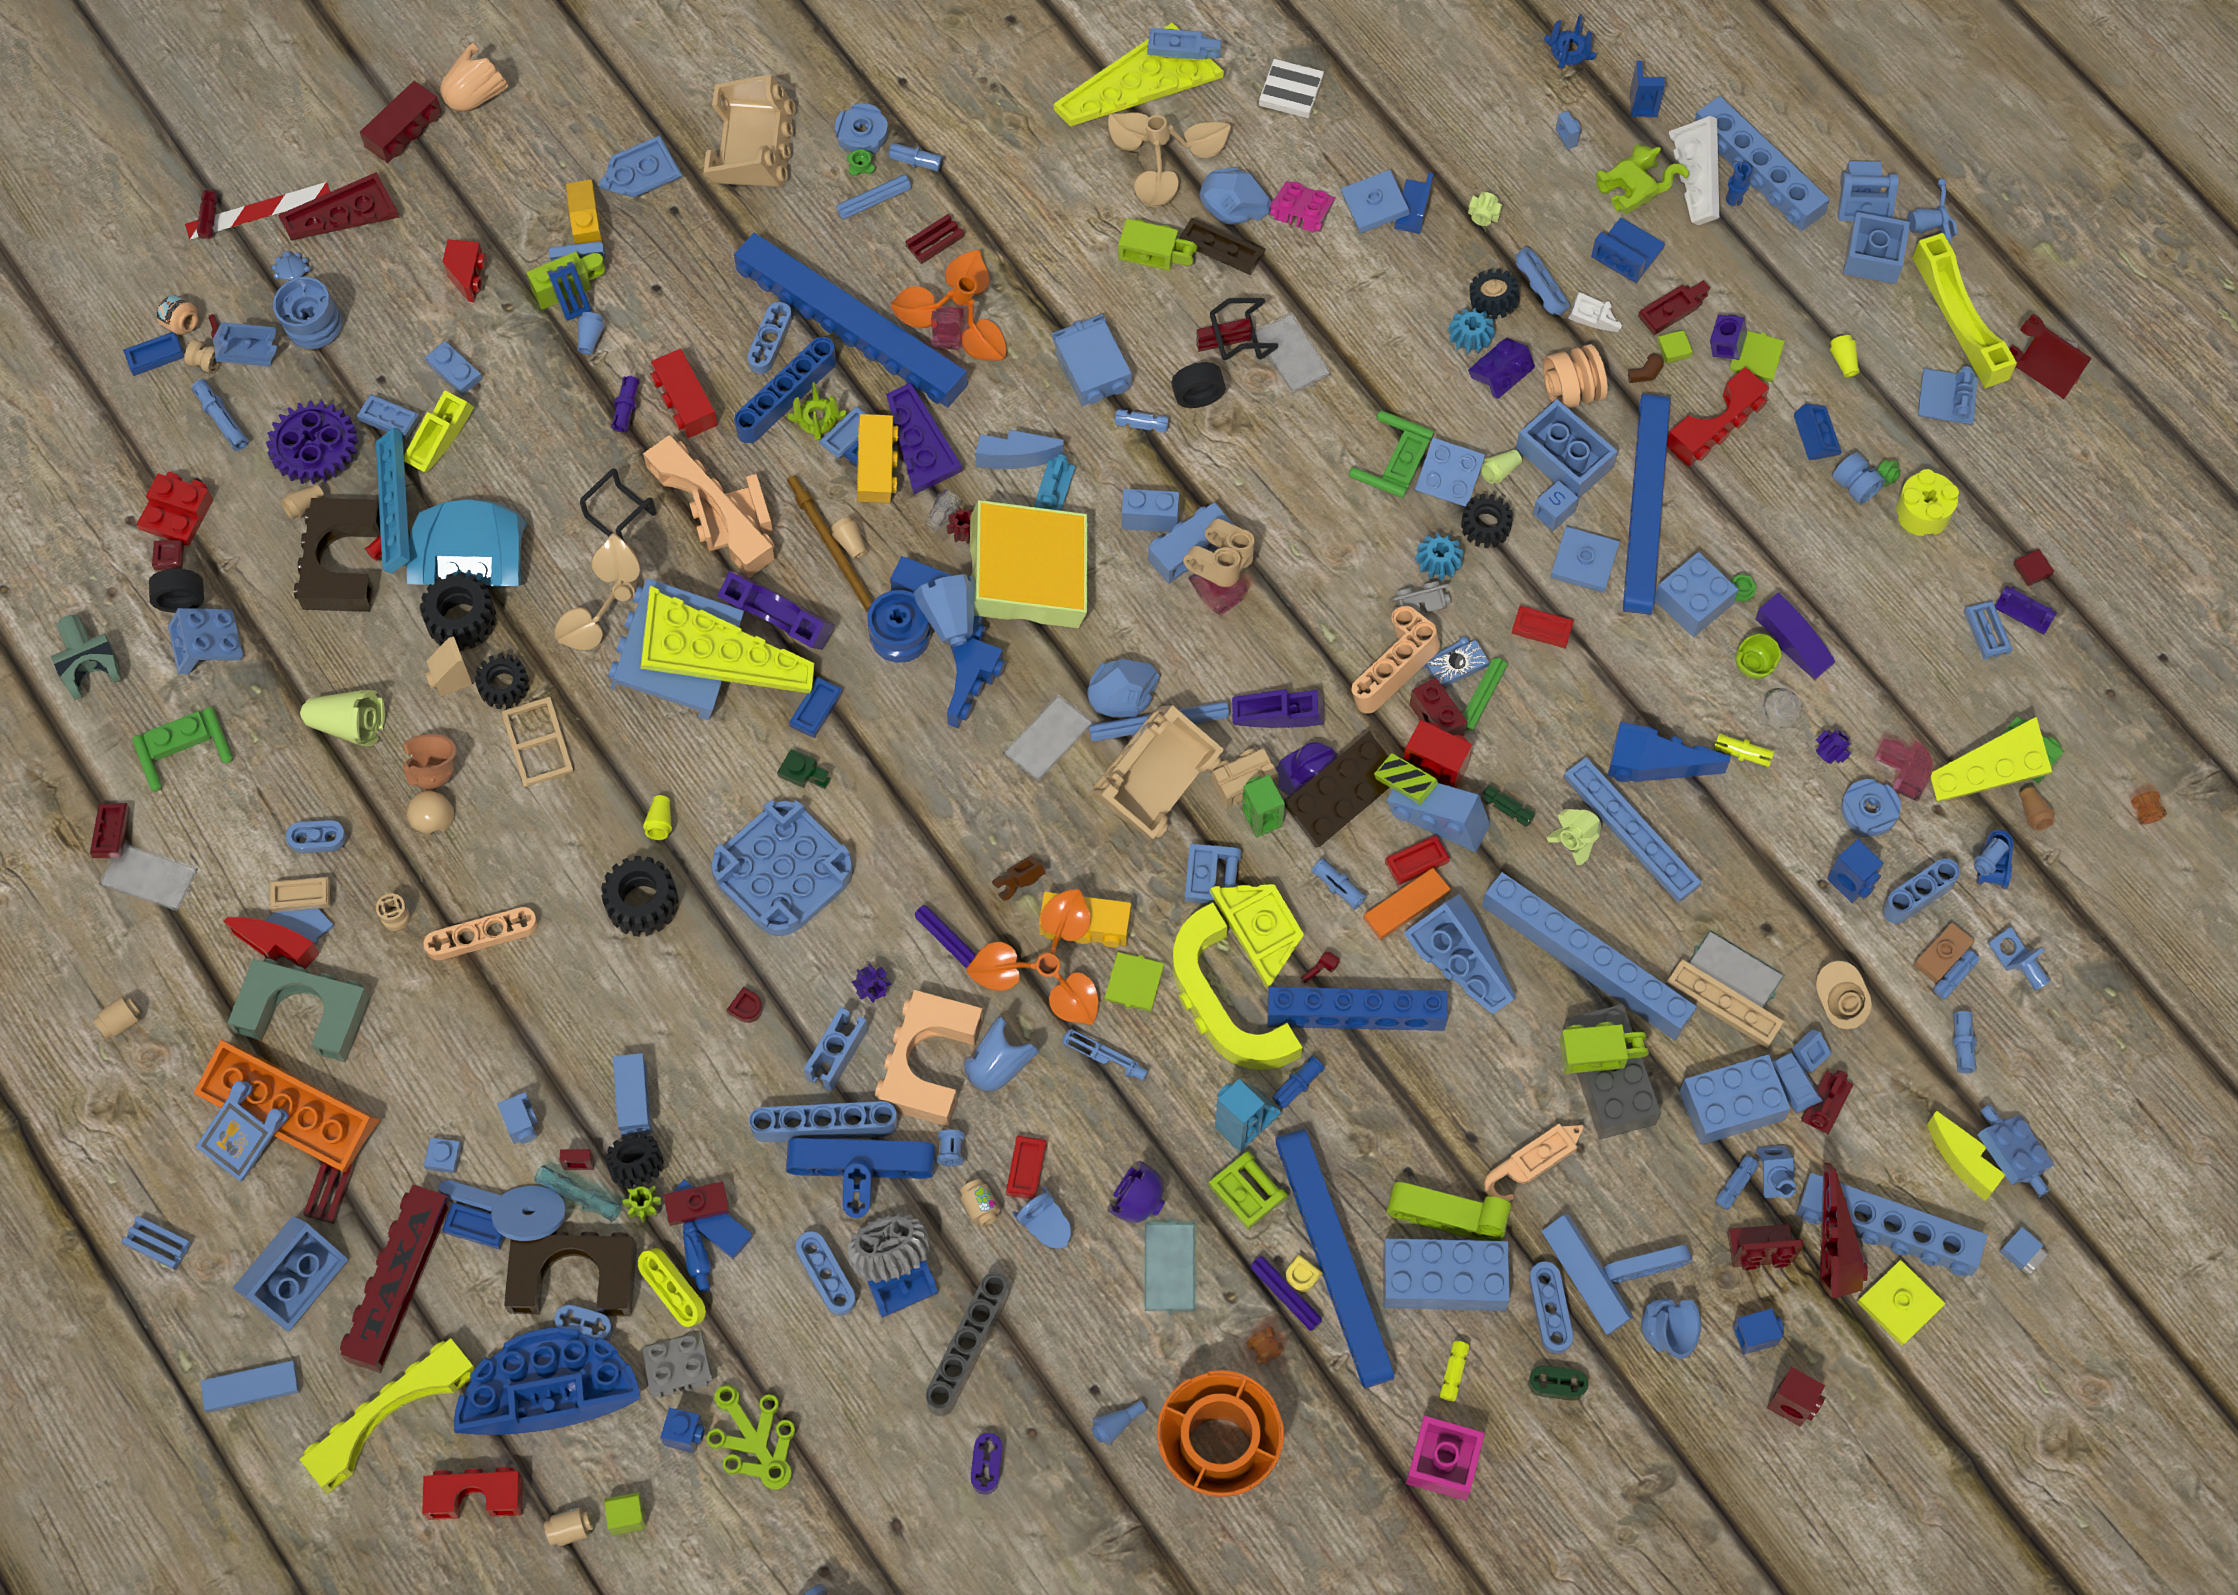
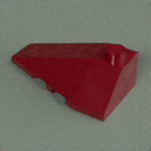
[1820,1163,1868,1298]

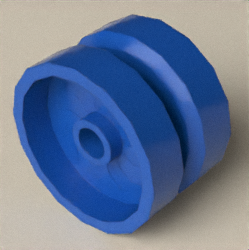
[867,590,931,663]

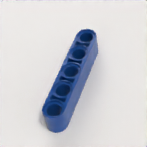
[734,337,836,443]
[786,1138,935,1179]

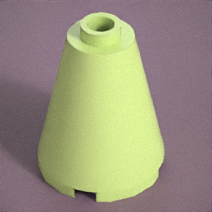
[300,689,385,747]

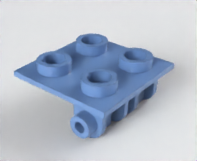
[1918,366,1978,425]
[1415,438,1485,507]

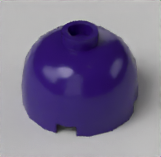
[1108,1161,1165,1223]

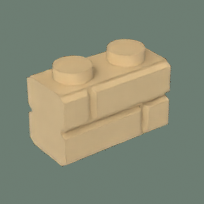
[1211,748,1279,808]

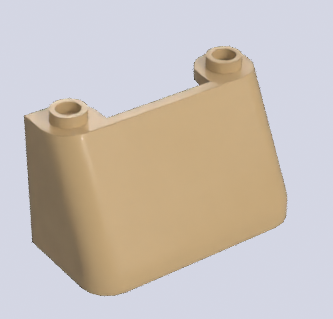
[1090,705,1224,839]

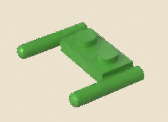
[1349,411,1435,498]
[132,707,233,792]

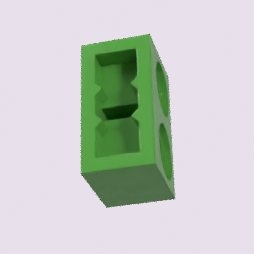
[1242,775,1285,838]

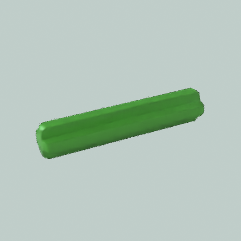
[1463,657,1507,732]

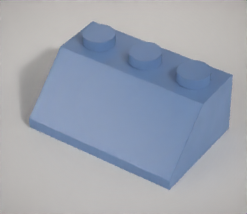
[232,1216,349,1332]

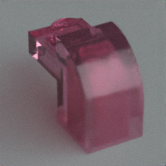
[931,306,965,350]
[1188,573,1248,615]
[1874,738,1933,802]

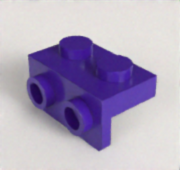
[1468,338,1535,399]

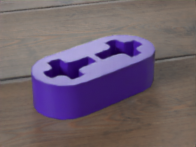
[971,1433,1003,1495]

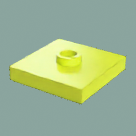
[1857,1260,1946,1346]

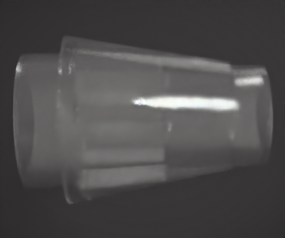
[925,489,963,532]

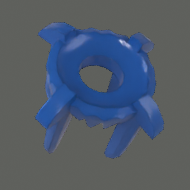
[1544,14,1597,69]

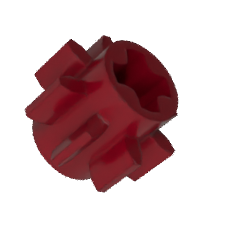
[947,508,973,544]

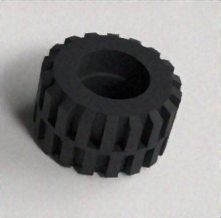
[420,573,496,651]
[601,856,679,937]

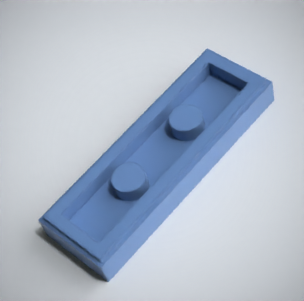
[201,1361,299,1413]

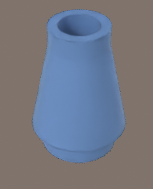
[577,312,605,355]

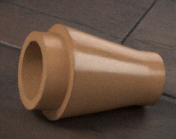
[2019,787,2055,831]

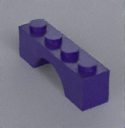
[717,571,835,650]

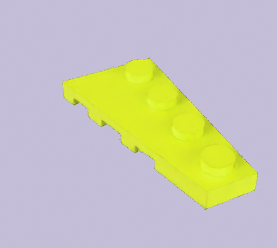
[1929,717,2052,803]

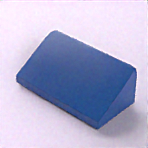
[1794,404,1842,460]

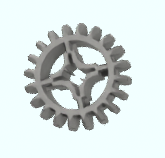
[847,1213,930,1284]

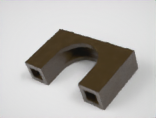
[294,498,381,612]
[504,1231,637,1317]

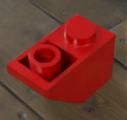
[442,239,486,302]

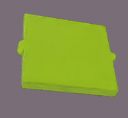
[1729,330,1785,382]
[1104,952,1164,1012]

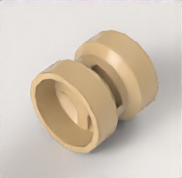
[184,339,221,374]
[376,893,410,931]

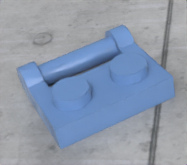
[1837,173,1898,221]
[1184,844,1242,904]

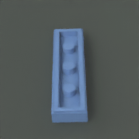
[1541,1214,1634,1335]

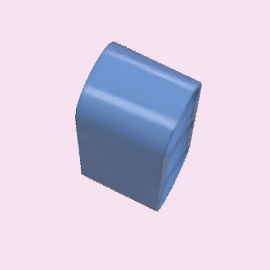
[1882,859,1960,924]

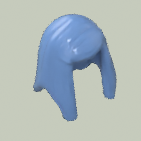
[963,1017,1039,1091]

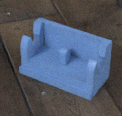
[213,322,277,367]

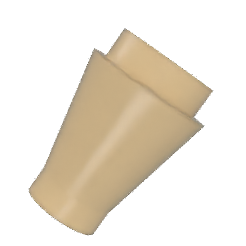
[281,484,325,519]
[831,517,867,560]

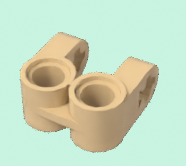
[1183,519,1255,587]

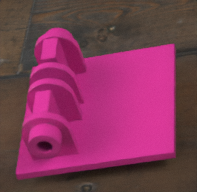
[1270,181,1336,233]

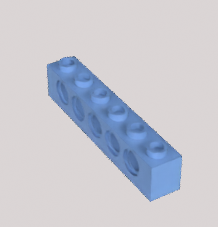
[1694,96,1830,231]
[1796,1173,1988,1277]

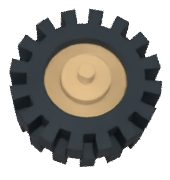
[1469,269,1519,320]

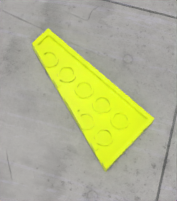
[1053,23,1224,127]
[640,585,814,693]

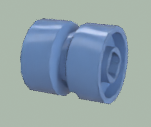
[1832,452,1886,505]

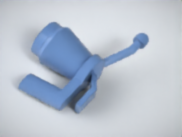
[1907,178,1958,243]

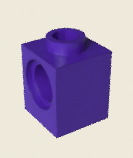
[1710,315,1747,360]

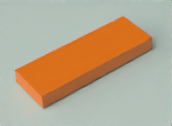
[1363,868,1451,941]

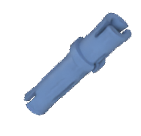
[191,379,249,451]

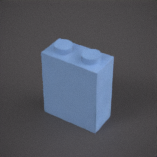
[1055,322,1132,406]

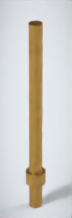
[787,475,873,612]

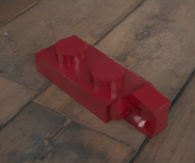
[1638,280,1710,336]

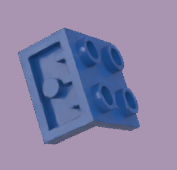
[1591,218,1665,284]

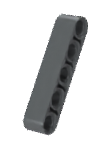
[926,1272,1009,1416]

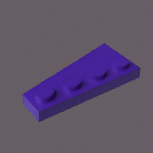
[886,383,963,495]

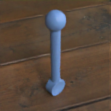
[1421,636,1469,669]

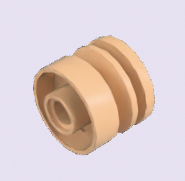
[1543,344,1608,409]

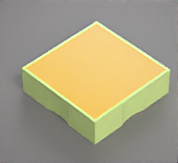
[970,500,1087,628]

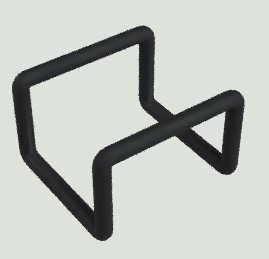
[1210,298,1279,360]
[580,468,657,540]

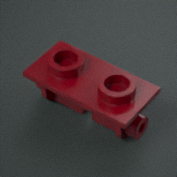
[1801,1070,1854,1135]

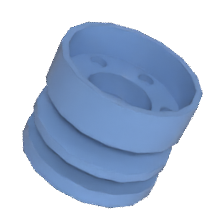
[273,277,342,349]

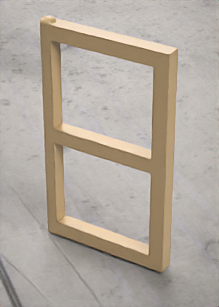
[501,697,574,787]

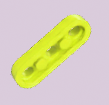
[638,1248,706,1327]

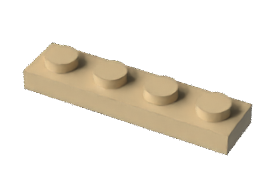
[1666,959,1785,1048]

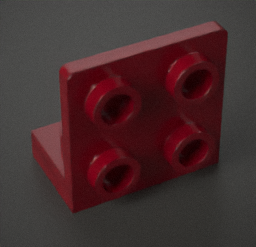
[1727,1224,1804,1271]

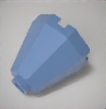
[914,574,975,647]

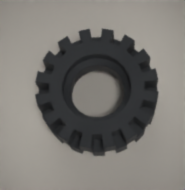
[1461,494,1513,548]
[475,653,529,709]
[605,1133,664,1189]

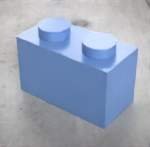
[1122,489,1179,532]

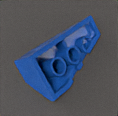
[1607,722,1731,782]

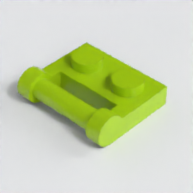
[1208,1151,1289,1230]

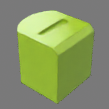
[604,1492,646,1536]

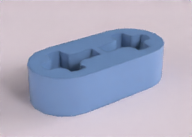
[554,1305,613,1341]

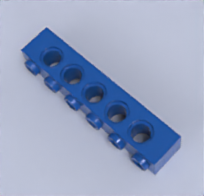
[1267,987,1448,1031]

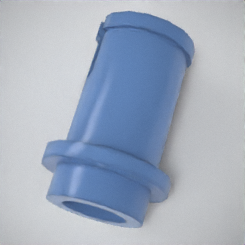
[1974,838,2009,876]

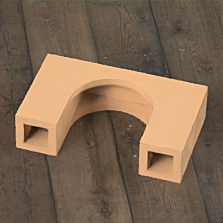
[875,990,983,1127]

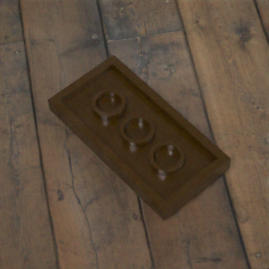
[1283,731,1390,848]

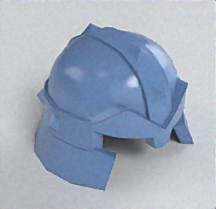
[1641,1297,1701,1359]

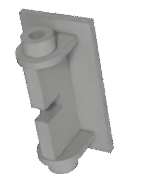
[1389,581,1450,614]

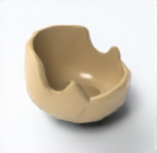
[407,790,454,835]

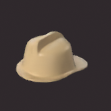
[1816,961,1872,1030]

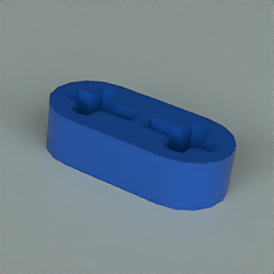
[842,1159,872,1218]

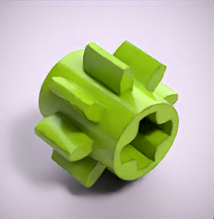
[622,1183,662,1222]

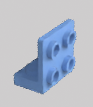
[168,608,243,674]

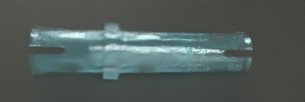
[534,1165,622,1222]

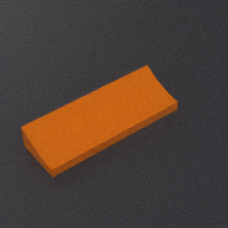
[193,1040,381,1172]

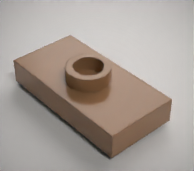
[1913,923,1975,984]

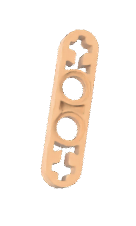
[424,907,538,960]

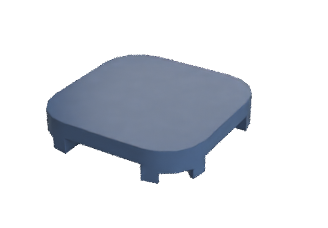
[711,800,853,936]

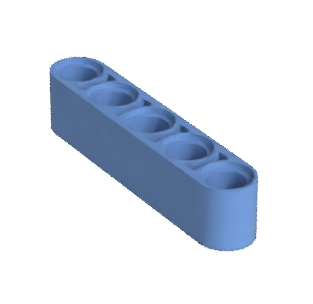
[749,1101,898,1142]

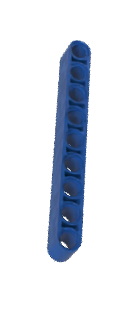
[1623,393,1670,615]
[1275,1129,1394,1389]

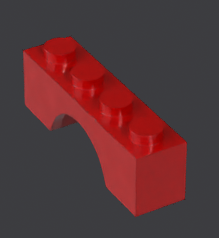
[1666,367,1769,466]

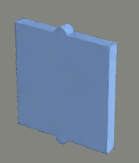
[264,909,334,945]

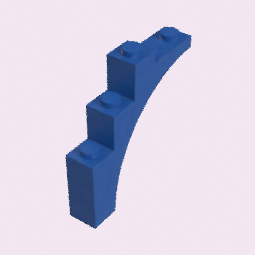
[890,556,1006,729]

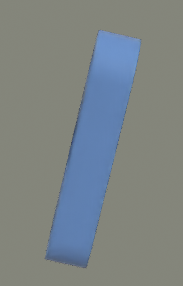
[747,302,792,374]
[1603,1245,1693,1284]

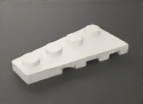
[1669,116,1719,225]

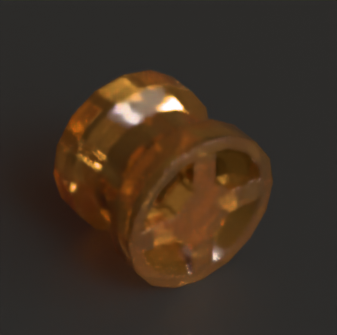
[2131,791,2167,825]
[1246,1327,1285,1365]

